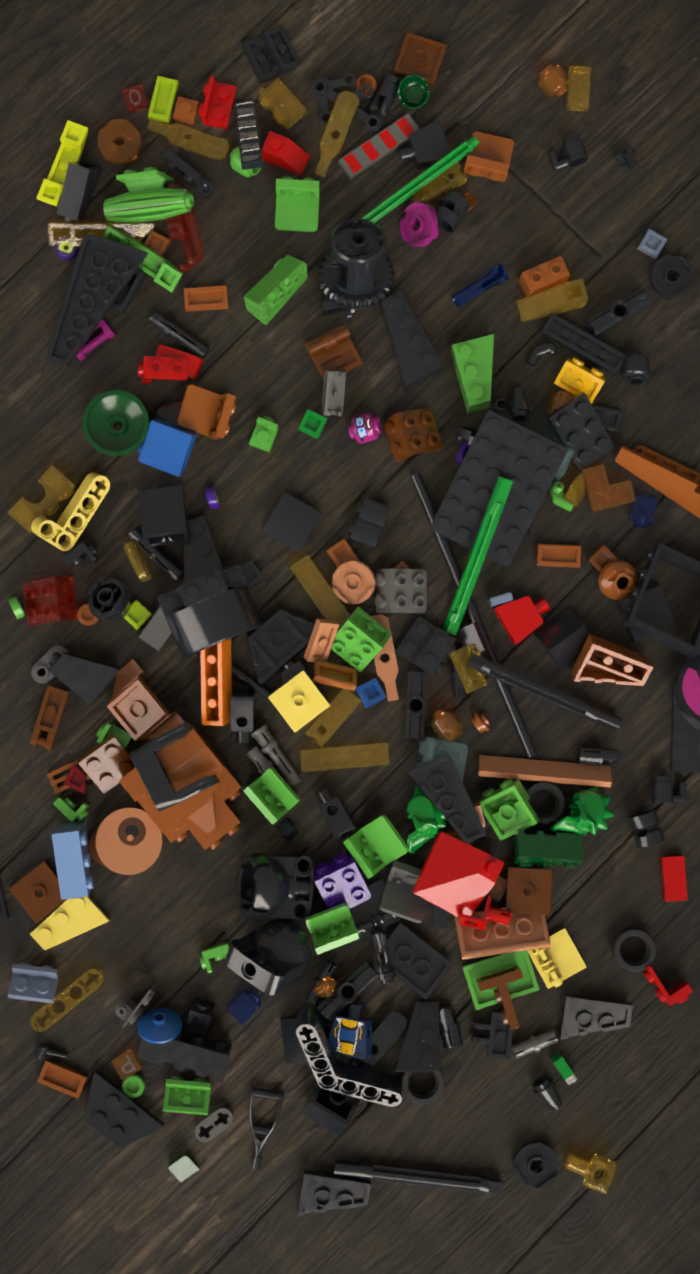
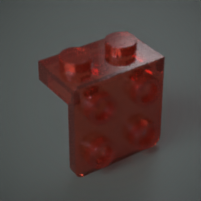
[23,576,78,627]

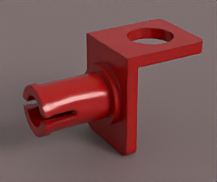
[460,895,512,931]

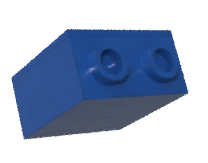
[137,418,198,477]

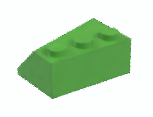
[244,255,308,326]

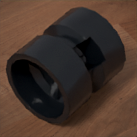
[435,190,470,233]
[628,810,665,848]

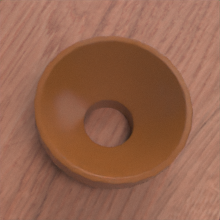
[598,560,638,600]

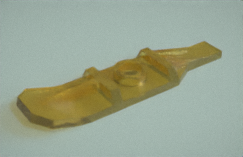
[315,91,359,178]
[147,119,230,160]

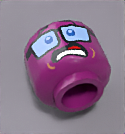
[348,413,382,444]

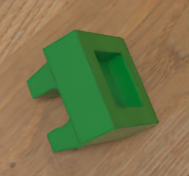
[298,409,327,439]

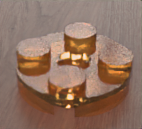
[97,119,141,164]

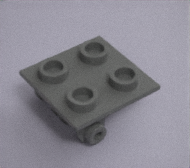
[116,982,157,1028]

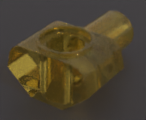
[565,1153,617,1194]

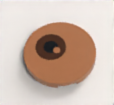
[95,808,162,875]

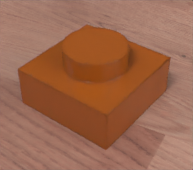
[173,96,200,125]

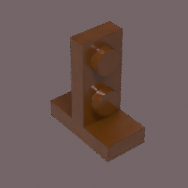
[476,966,523,1030]

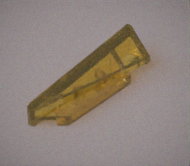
[48,220,154,247]

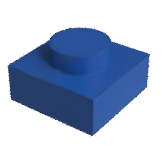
[355,678,386,708]

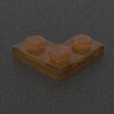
[581,464,636,513]

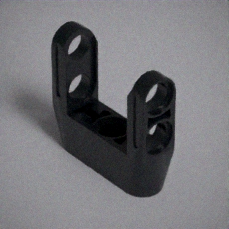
[130,721,220,812]

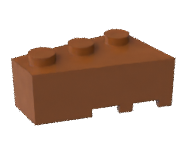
[571,634,653,686]

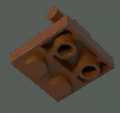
[305,325,363,381]

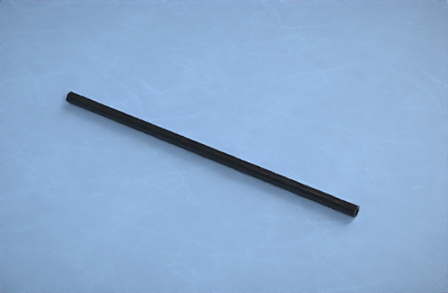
[410,473,537,758]

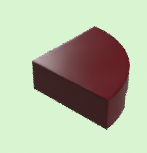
[64,764,87,794]

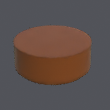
[77,604,99,626]

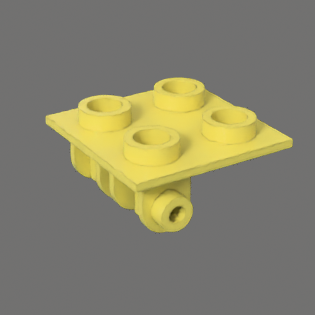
[527,928,586,989]

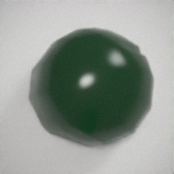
[397,74,430,110]

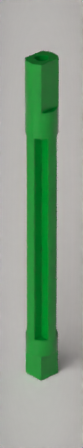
[443,476,513,636]

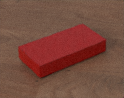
[661,855,688,902]

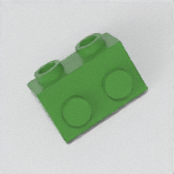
[163,1076,211,1115]

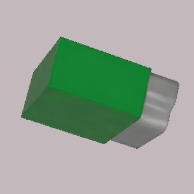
[550,1053,577,1085]

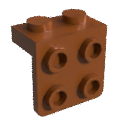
[464,131,514,182]
[177,384,236,439]

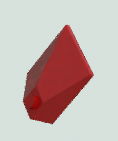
[412,831,504,918]

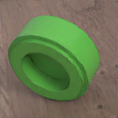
[8,597,25,619]
[122,1074,145,1098]

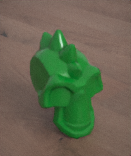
[551,786,614,835]
[407,787,446,854]

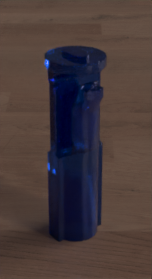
[451,264,509,308]

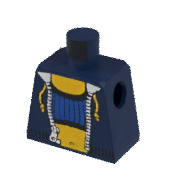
[328,1003,372,1059]

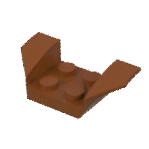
[107,659,186,741]

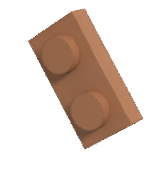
[304,618,339,662]

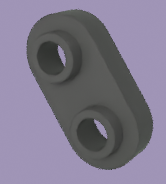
[31,646,69,684]

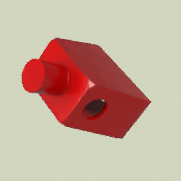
[494,596,550,645]

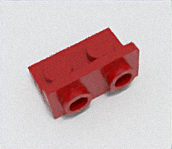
[199,76,237,130]

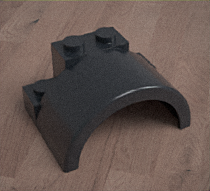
[157,564,263,659]

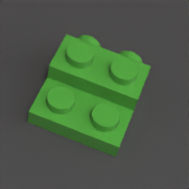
[478,778,539,841]

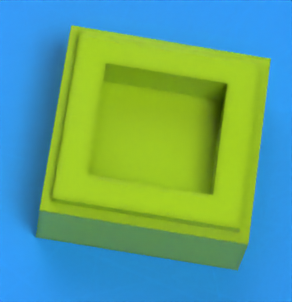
[124,599,153,630]

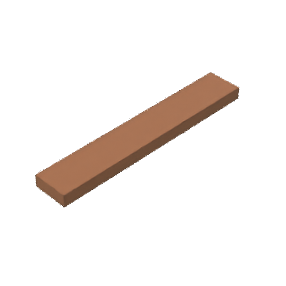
[478,755,612,788]

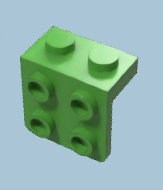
[275,177,320,232]
[343,815,409,879]

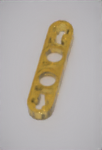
[31,967,105,1032]

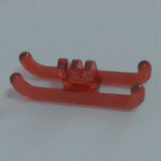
[165,183,204,272]

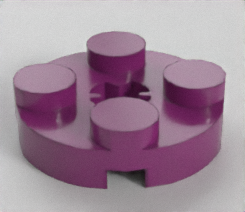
[400,202,439,247]

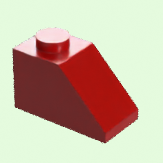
[262,131,310,176]

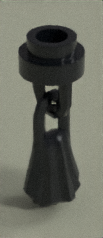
[370,928,396,984]

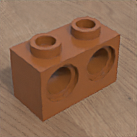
[519,256,570,300]

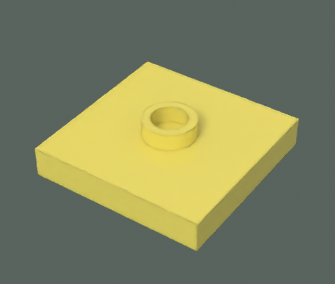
[268,670,330,732]

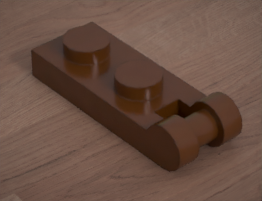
[30,686,70,751]

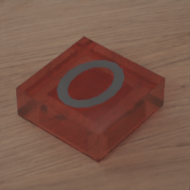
[122,84,149,113]

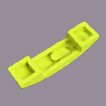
[37,120,88,207]

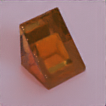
[463,192,479,211]
[313,975,337,997]

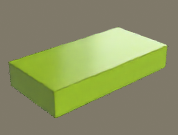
[148,76,179,123]

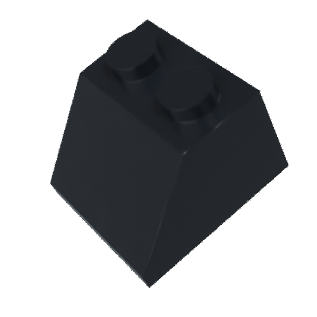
[301,1083,361,1136]

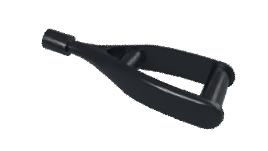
[249,1086,284,1170]

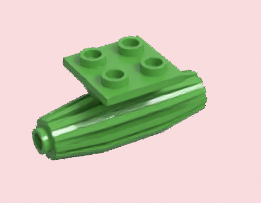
[103,167,194,223]

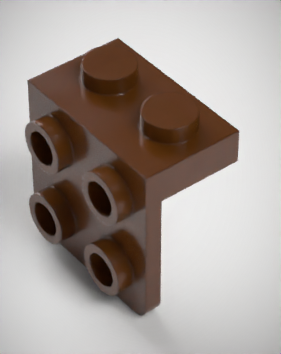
[383,408,443,462]

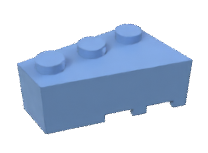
[51,820,94,900]

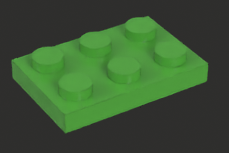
[462,950,539,1010]

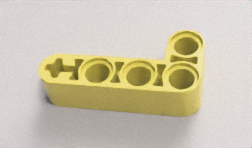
[31,473,110,551]

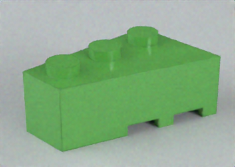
[451,334,494,413]

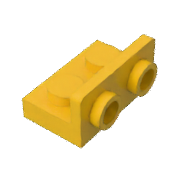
[554,357,606,404]

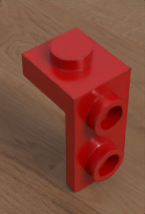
[138,356,188,384]
[643,965,693,1006]

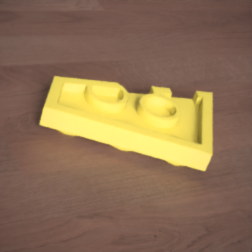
[30,896,110,950]

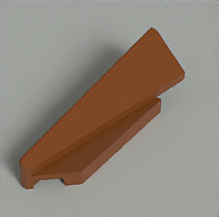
[615,445,700,518]

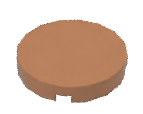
[332,560,376,604]

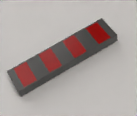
[338,113,419,180]

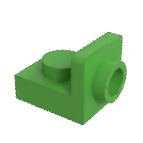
[249,416,279,453]
[97,723,132,749]
[53,797,91,822]
[200,941,230,973]

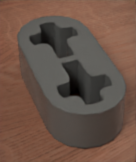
[195,1106,234,1142]

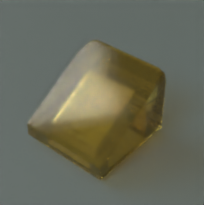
[564,473,585,507]

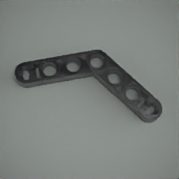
[296,1008,402,1107]

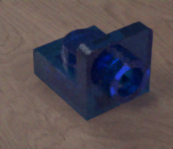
[628,494,658,527]
[226,988,261,1025]

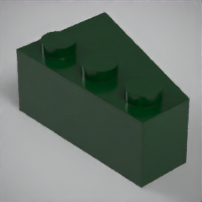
[513,829,583,869]

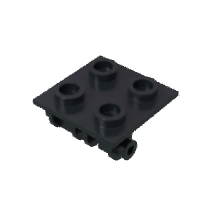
[349,879,402,939]

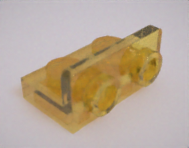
[259,78,307,129]

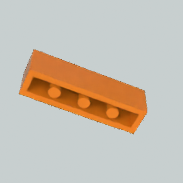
[201,638,232,726]

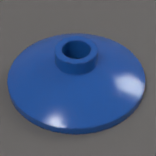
[137,1008,182,1044]

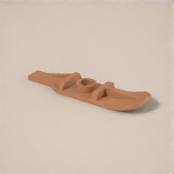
[371,614,399,701]

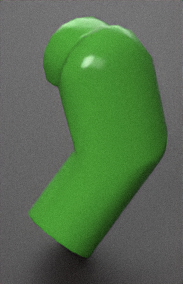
[549,481,575,512]

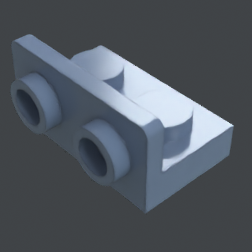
[8,963,59,1004]

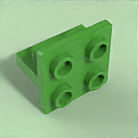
[244,767,300,825]
[305,903,360,955]

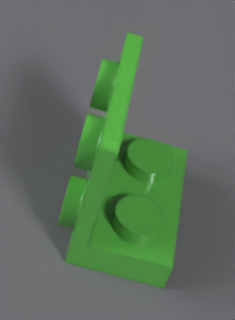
[331,607,392,672]

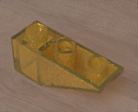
[517,279,588,322]

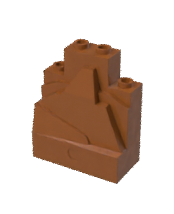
[119,725,243,850]

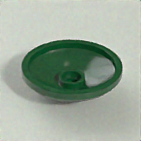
[83,390,149,456]

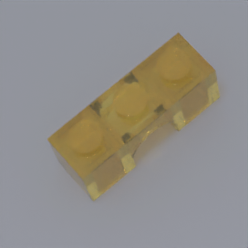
[8,465,75,533]

